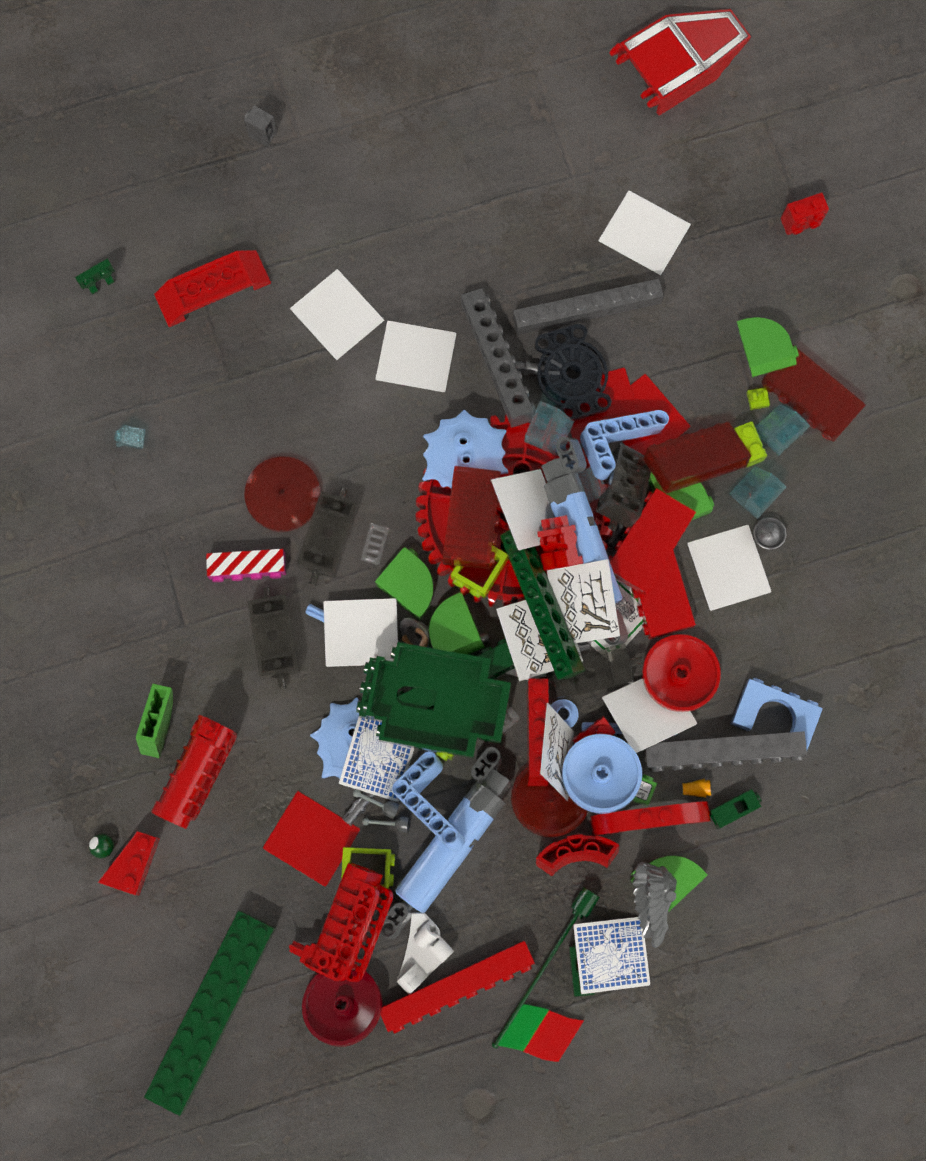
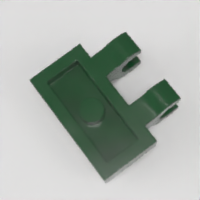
[75,258,115,295]

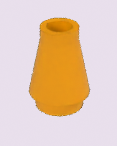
[682,778,711,798]

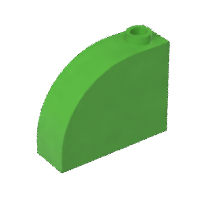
[737,317,799,377]
[647,468,714,521]
[375,547,433,621]
[429,593,485,655]
[136,684,173,758]
[630,856,707,912]

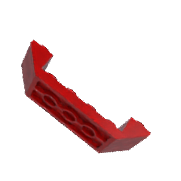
[154,250,271,327]

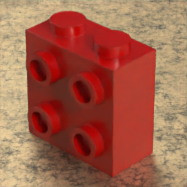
[781,193,829,235]

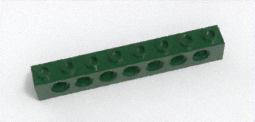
[500,530,585,680]

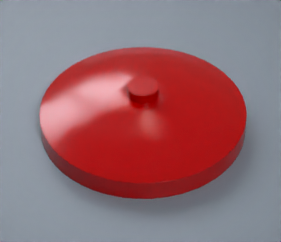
[642,634,721,712]

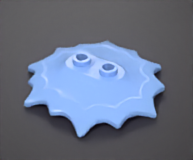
[422,410,509,498]
[310,697,360,779]

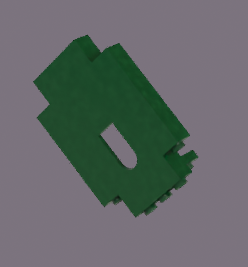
[356,642,511,759]

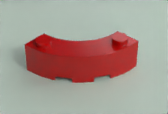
[536,834,620,876]

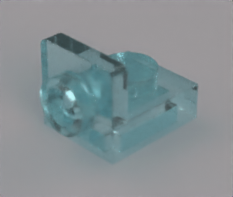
[114,425,145,449]

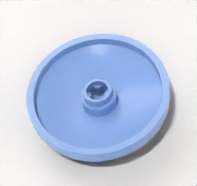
[562,734,642,814]

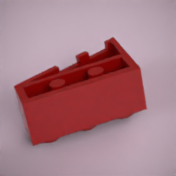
[98,831,160,895]

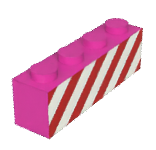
[206,549,286,582]

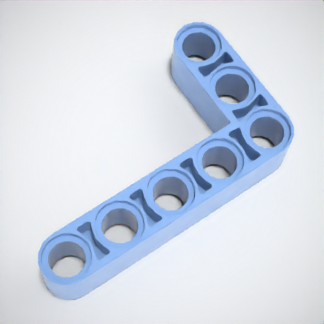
[580,410,669,480]
[392,751,465,851]

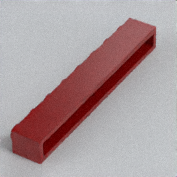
[381,941,535,1034]

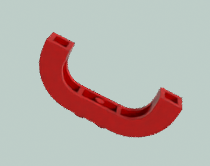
[590,801,711,836]

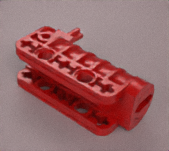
[151,715,237,829]
[289,862,393,982]

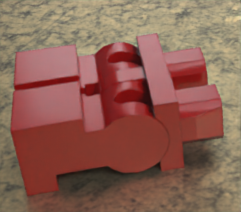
[537,515,583,570]

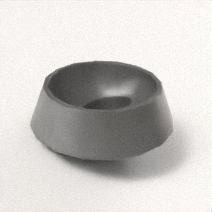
[753,517,787,550]

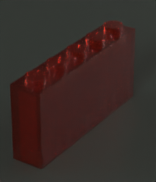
[761,345,866,442]
[643,421,752,494]
[442,466,501,570]

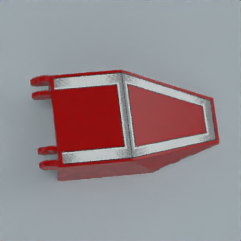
[609,9,751,116]

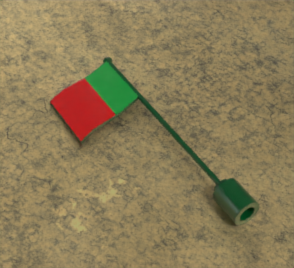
[492,887,600,1062]

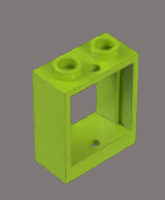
[451,536,508,598]
[341,847,395,889]

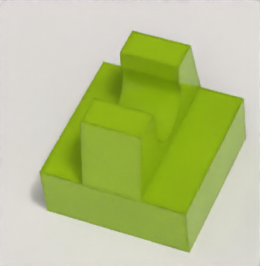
[746,387,770,410]

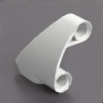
[397,912,454,995]

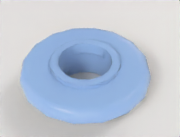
[551,699,578,728]

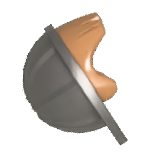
[400,618,431,648]

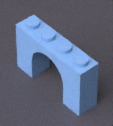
[730,678,823,750]

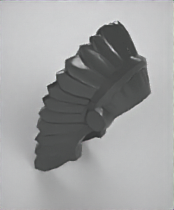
[632,862,677,948]

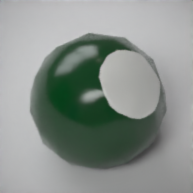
[89,833,114,859]

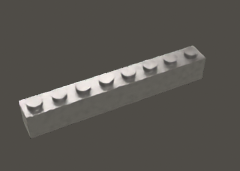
[513,279,663,335]
[646,731,807,772]

